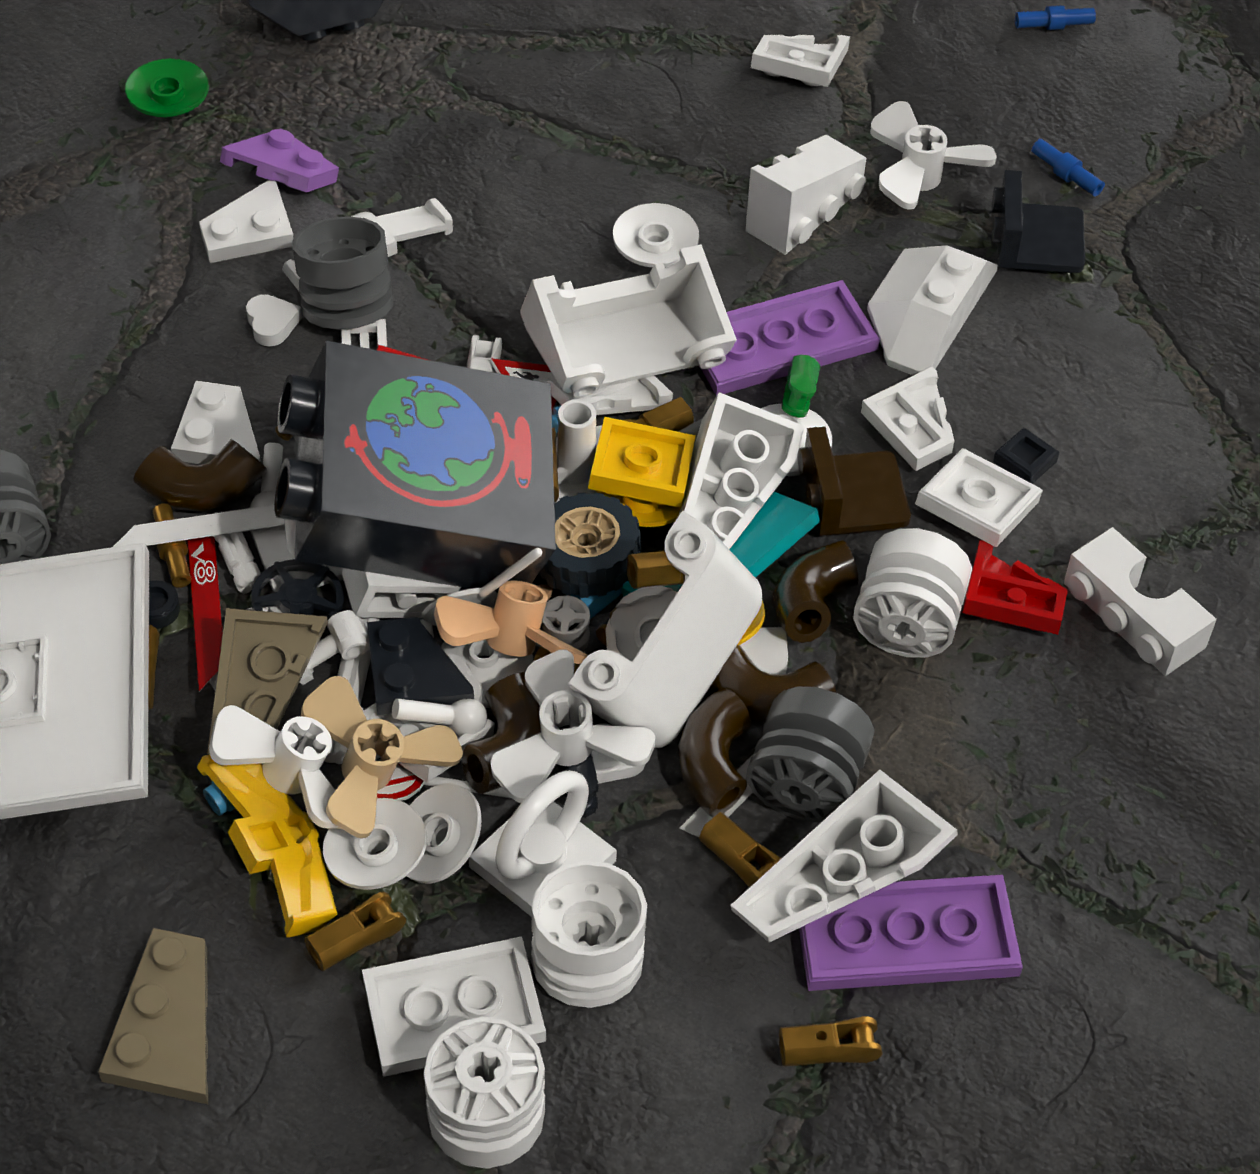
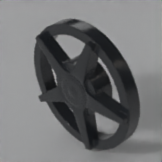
[251,559,344,632]

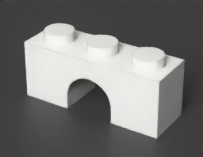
[1064,527,1216,676]

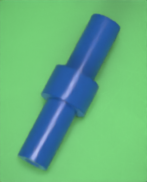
[1015,5,1096,30]
[1031,139,1105,197]

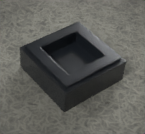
[993,427,1060,484]

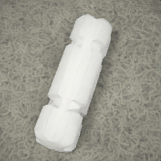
[214,511,261,594]

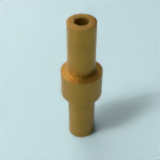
[153,504,191,588]

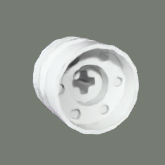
[853,528,972,658]
[531,860,647,1008]
[424,1017,545,1169]

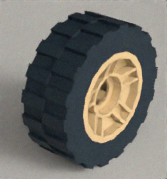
[539,492,641,598]

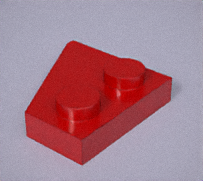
[963,540,1068,635]

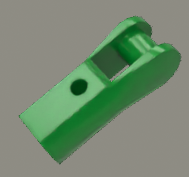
[781,354,820,418]

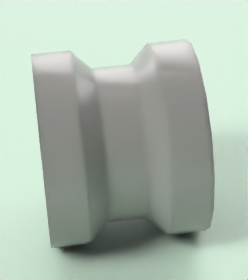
[542,595,590,652]

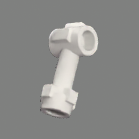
[299,610,370,685]

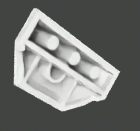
[867,245,998,376]

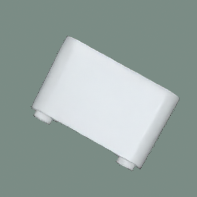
[520,244,737,398]
[568,510,762,748]

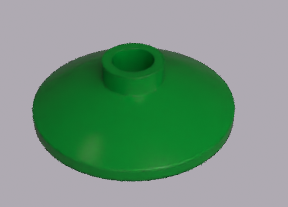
[125,58,209,117]

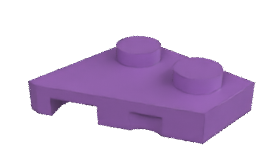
[220,129,339,192]

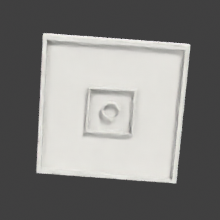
[0,542,149,819]

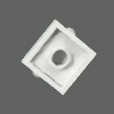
[469,771,617,917]

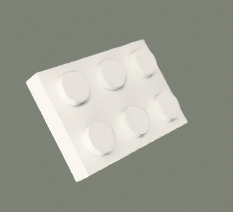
[362,937,546,1077]

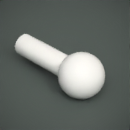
[250,443,283,508]
[392,698,487,736]

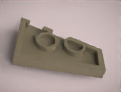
[207,608,328,755]
[99,928,208,1104]

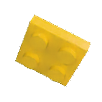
[588,417,696,508]

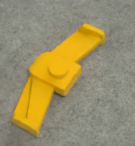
[197,755,337,938]

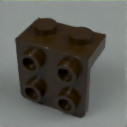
[797,426,911,536]

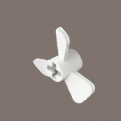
[870,101,997,210]
[491,650,656,803]
[209,705,365,829]

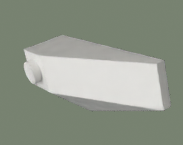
[678,392,805,550]
[731,770,957,942]

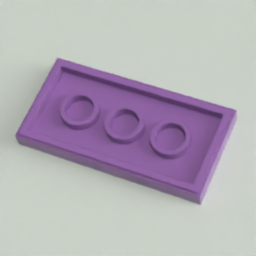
[699,280,880,396]
[799,875,1023,991]

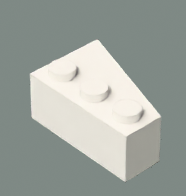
[745,135,866,255]

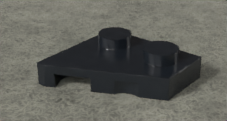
[367,617,474,715]

